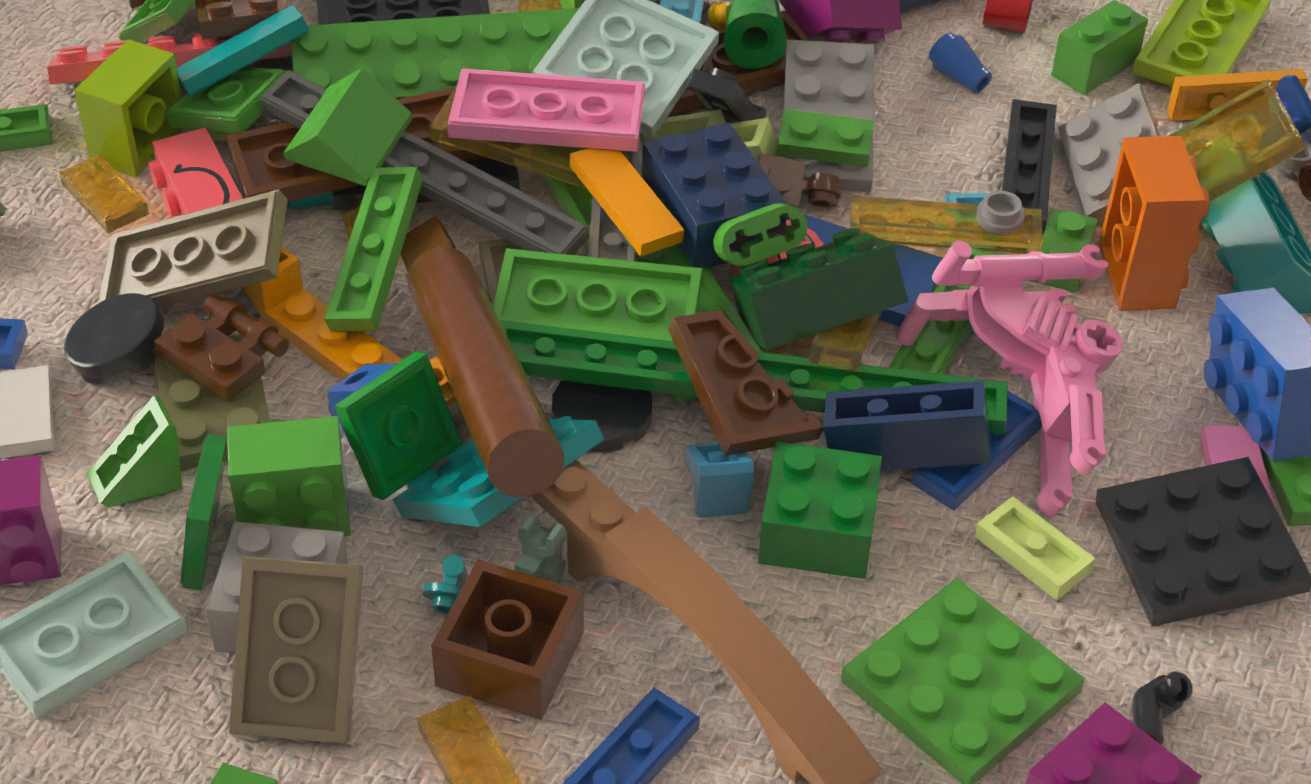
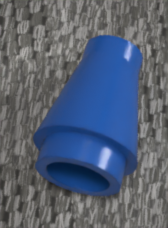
[929,33,992,94]

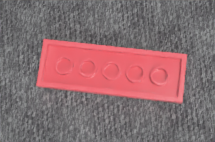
[47,20,308,85]

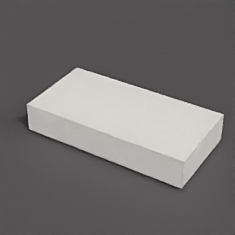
[0,365,55,459]

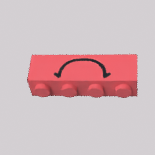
[148,127,243,217]

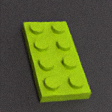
[1132,0,1271,87]

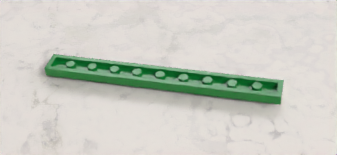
[500,320,1007,435]

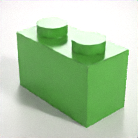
[1051,0,1148,96]

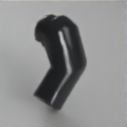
[1132,671,1193,744]

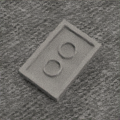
[1058,84,1161,226]

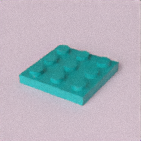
[392,416,604,527]

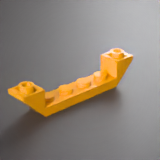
[243,247,457,407]

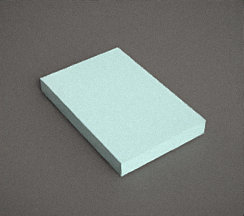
[0,552,188,719]

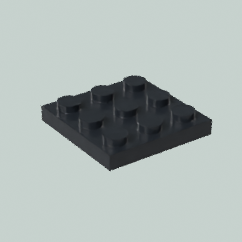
[1096,457,1311,627]

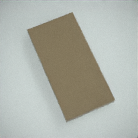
[98,189,288,308]

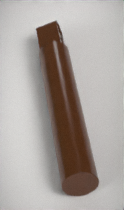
[400,216,564,497]

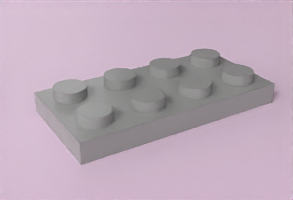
[781,40,874,192]

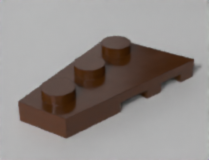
[668,310,824,456]

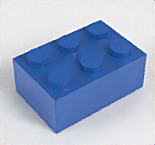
[1204,287,1311,461]

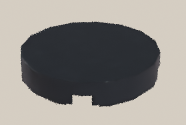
[552,380,652,452]

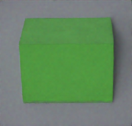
[284,68,412,186]

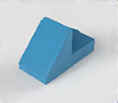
[685,443,754,518]

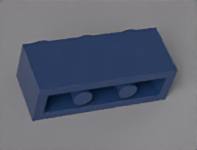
[823,380,991,470]

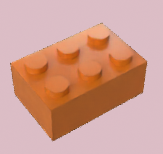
[1098,136,1209,311]

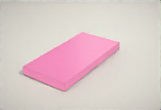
[448,68,645,152]

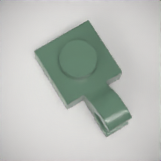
[514,513,566,584]

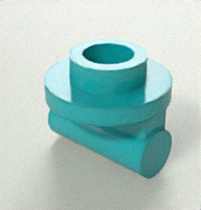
[422,555,468,614]

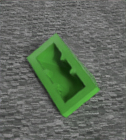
[86,396,183,507]

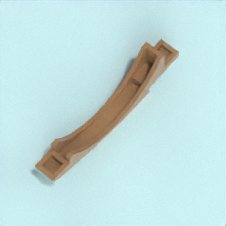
[532,460,882,784]

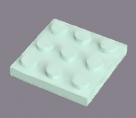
[533,0,719,138]

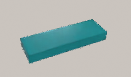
[177,5,310,96]

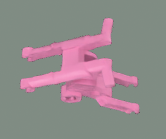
[895,240,1123,518]

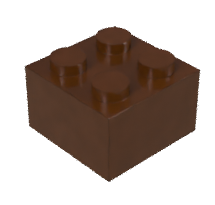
[431,560,584,720]

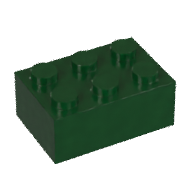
[728,228,909,351]

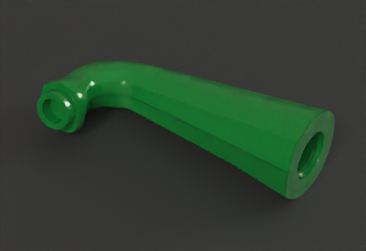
[724,0,787,68]

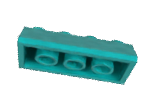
[1195,136,1311,314]

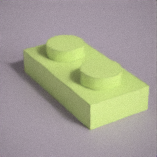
[974,496,1096,601]

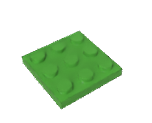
[841,578,1085,784]

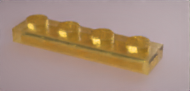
[849,195,1043,254]

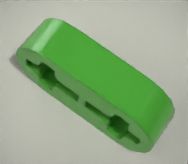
[713,203,808,266]

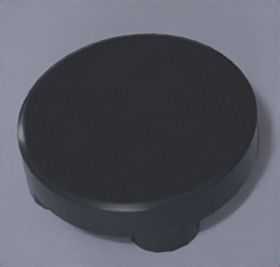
[64,293,164,383]

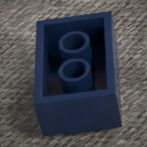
[642,123,788,269]

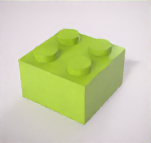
[74,39,183,177]

